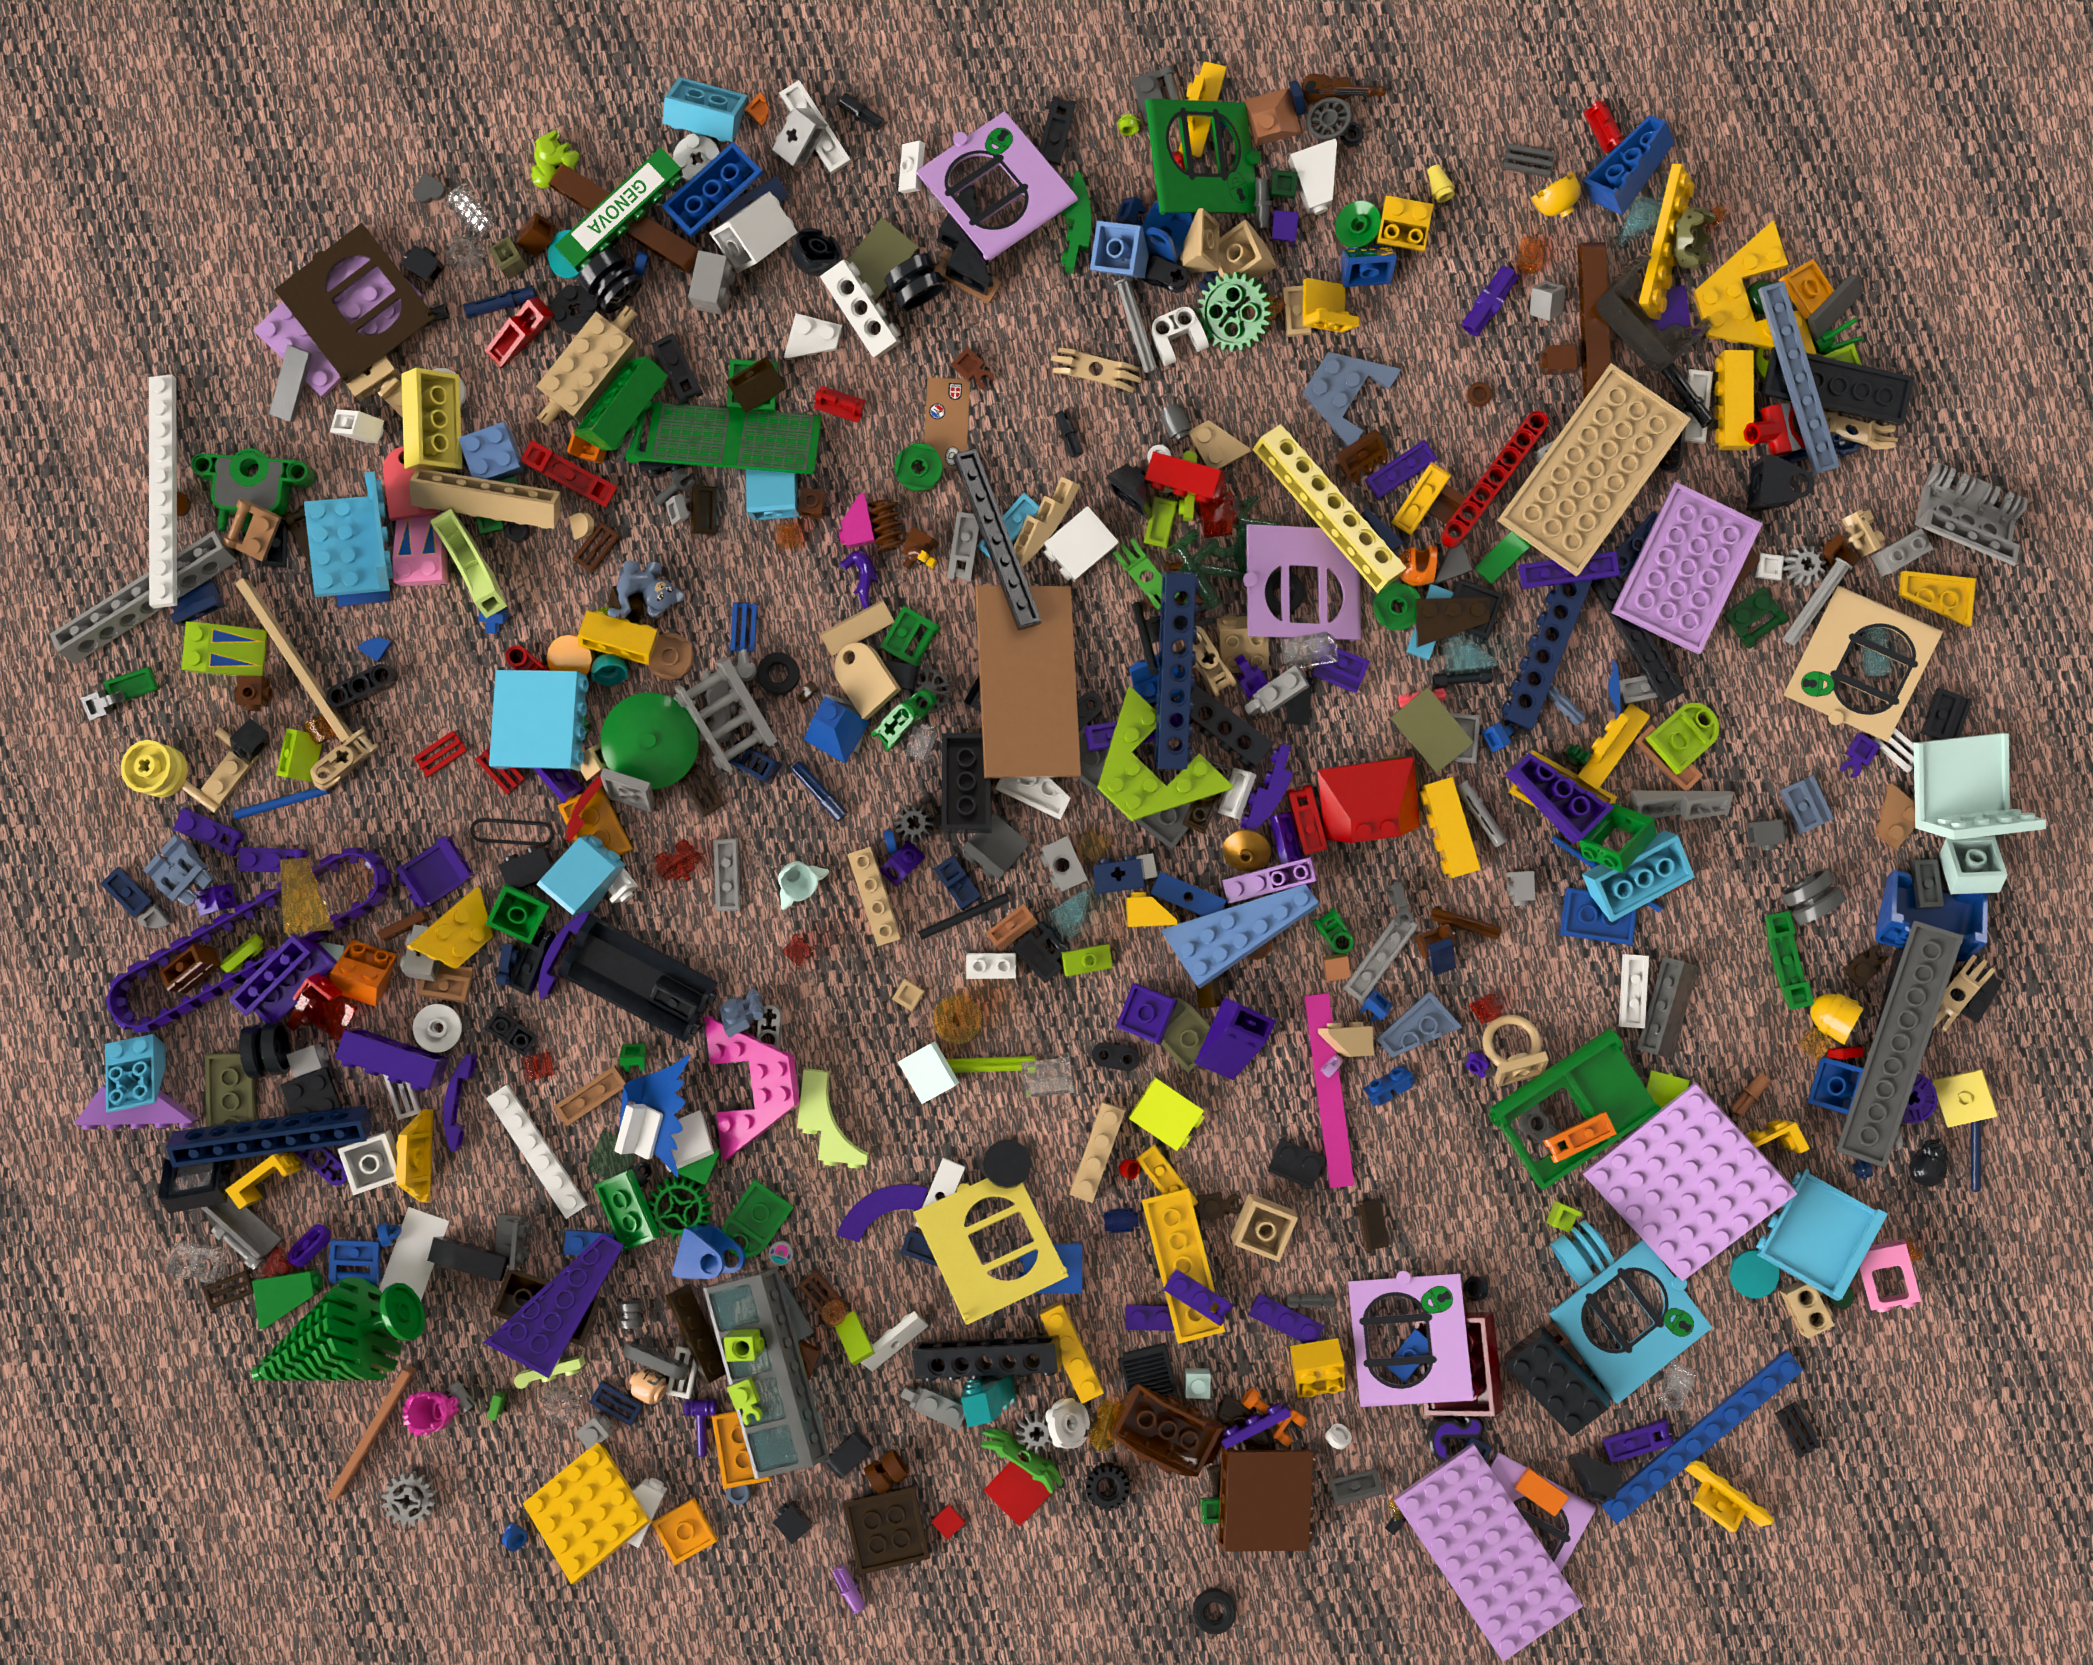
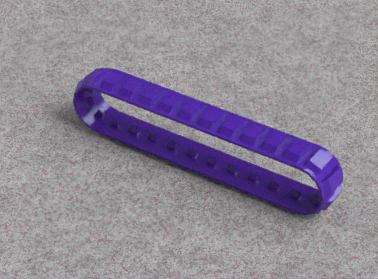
[106,847,392,1033]

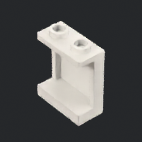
[1043,506,1119,583]
[966,953,1016,979]

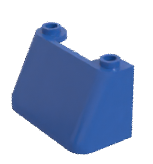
[1875,870,1988,961]

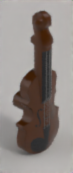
[1302,73,1386,102]

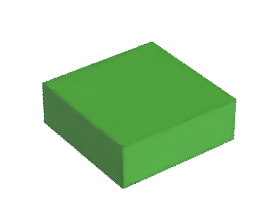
[487,1390,507,1421]

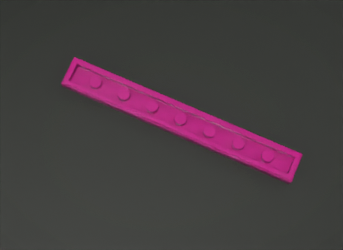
[1304,993,1354,1188]

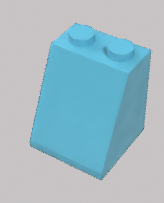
[746,469,800,520]
[537,835,626,915]

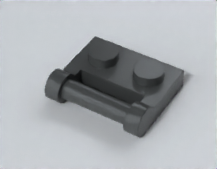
[1132,65,1180,126]

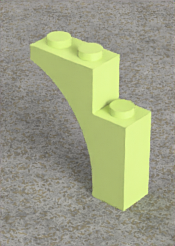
[430,509,507,618]
[797,1068,869,1169]

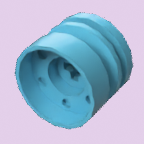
[1550,1220,1615,1286]

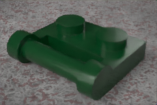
[1723,586,1789,649]

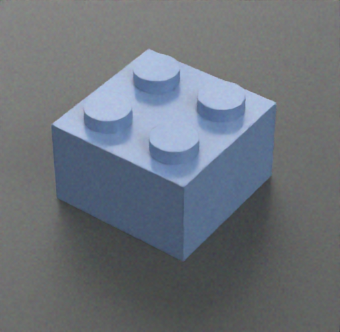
[458,422,526,481]

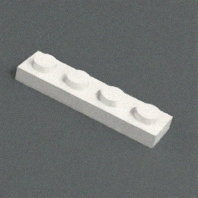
[779,80,851,175]

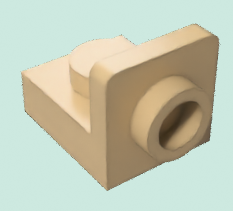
[378,377,403,418]

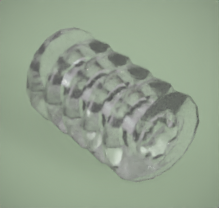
[446,183,497,238]

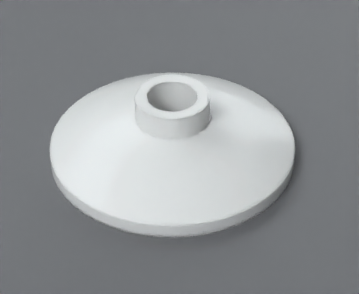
[413,1004,462,1052]

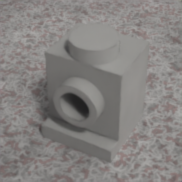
[1505,871,1535,906]

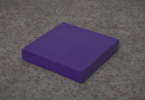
[1116,982,1178,1045]

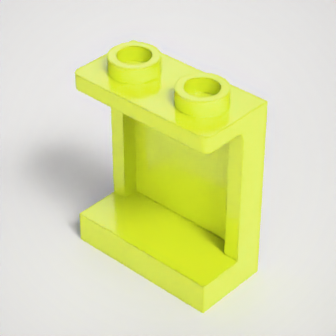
[1128,1077,1205,1151]

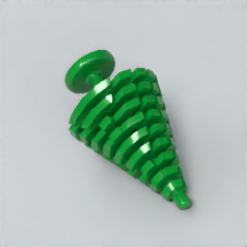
[251,1277,425,1381]

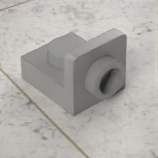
[575,1412,614,1450]

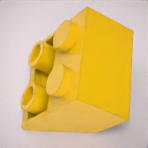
[1377,195,1433,252]
[1290,1338,1345,1398]

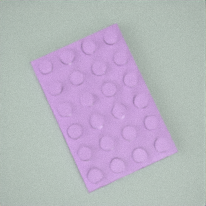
[253,228,424,398]
[1611,482,1763,654]

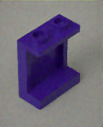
[395,836,476,908]

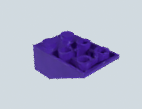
[1195,997,1276,1080]

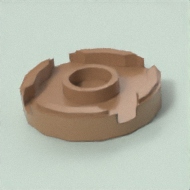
[648,632,694,681]

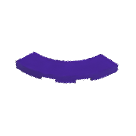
[836,1184,928,1242]

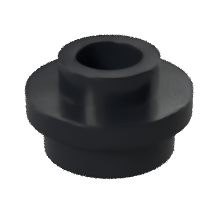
[1340,122,1364,147]

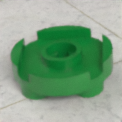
[895,443,943,492]
[1373,582,1421,631]

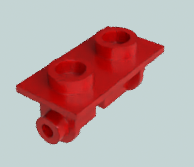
[1583,100,1624,154]
[813,386,866,423]

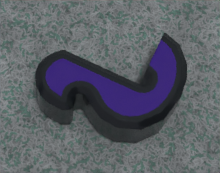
[1426,1416,1485,1463]

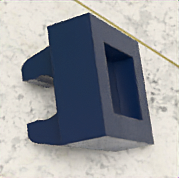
[1115,197,1147,226]

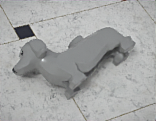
[699,649,757,749]

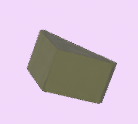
[489,236,529,280]

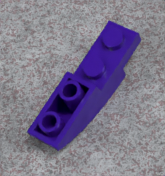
[1240,744,1293,830]

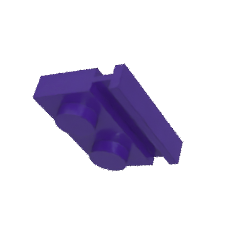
[1311,643,1370,694]

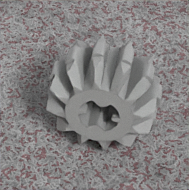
[1783,545,1827,586]
[1016,1410,1053,1453]

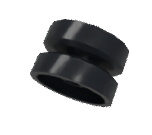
[884,253,947,311]
[239,1021,292,1079]

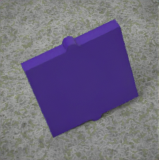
[1650,285,1691,331]

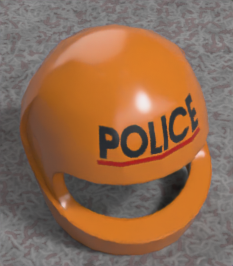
[1399,545,1437,586]

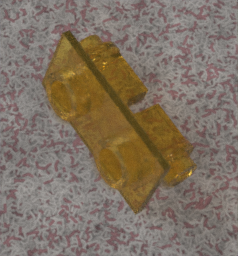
[1089,1397,1122,1452]

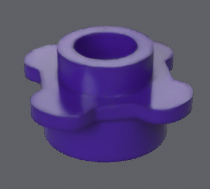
[1465,1052,1490,1078]

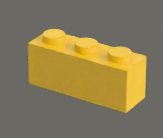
[578,610,657,665]

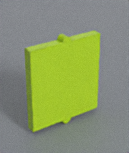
[1646,1070,1690,1109]

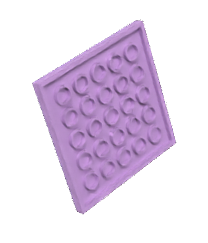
[1583,1082,1797,1282]

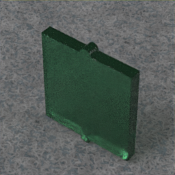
[586,1130,636,1180]

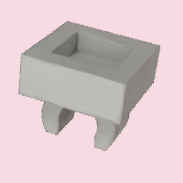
[665,494,691,525]

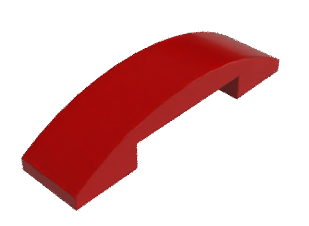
[520,440,618,508]
[565,769,610,842]

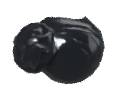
[1909,1139,1947,1187]

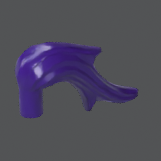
[840,550,879,609]

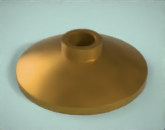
[1223,829,1271,871]

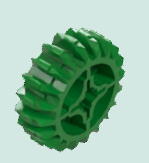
[647,1175,713,1241]

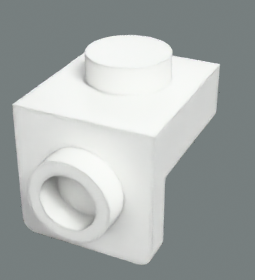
[608,868,639,903]

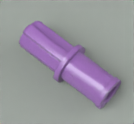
[832,1564,866,1614]

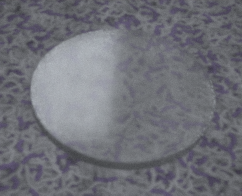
[616,427,635,463]

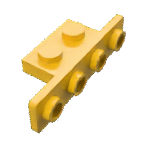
[1179,62,1226,158]
[1577,704,1650,791]
[1684,1461,1775,1532]

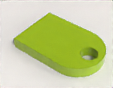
[1645,703,1719,775]

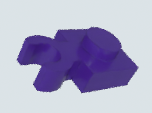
[1839,733,1881,778]

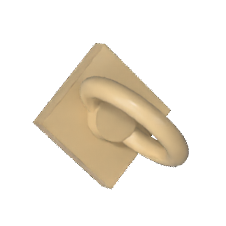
[1482,1015,1549,1087]

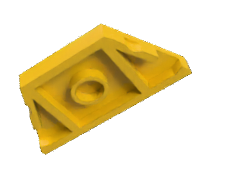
[406,886,493,969]
[395,1109,434,1203]

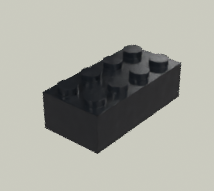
[942,733,992,834]
[1504,1325,1609,1437]

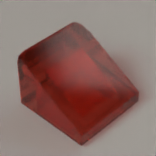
[521,1052,554,1081]

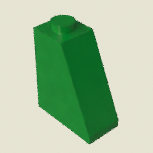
[252,1268,323,1329]

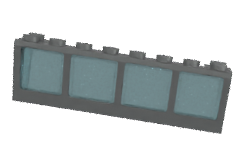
[703,1267,830,1479]

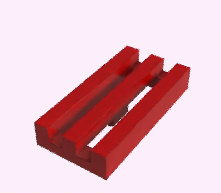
[413,731,468,778]
[475,746,526,795]

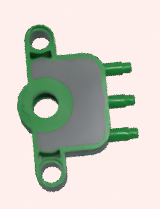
[191,448,315,533]

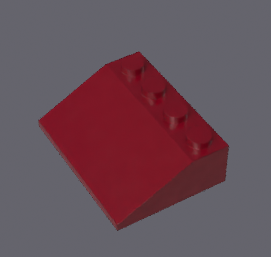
[1415,1312,1504,1416]

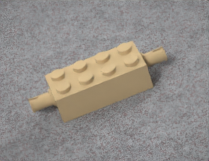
[536,305,638,428]

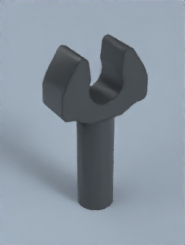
[654,468,695,506]

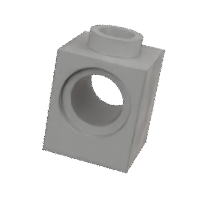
[286,1044,329,1078]

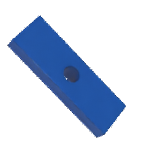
[1150,872,1226,916]

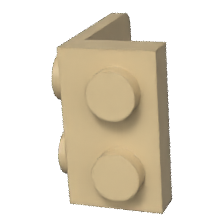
[1217,615,1269,673]

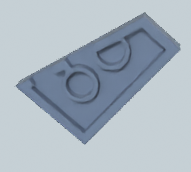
[1375,991,1462,1057]

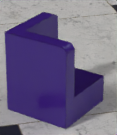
[1272,210,1299,247]

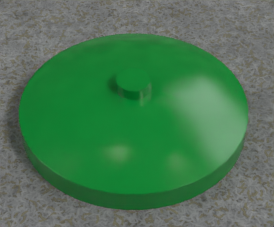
[600,692,699,790]

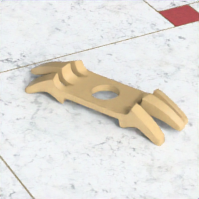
[1051,348,1142,393]
[1823,410,1898,450]
[1933,954,1996,1032]

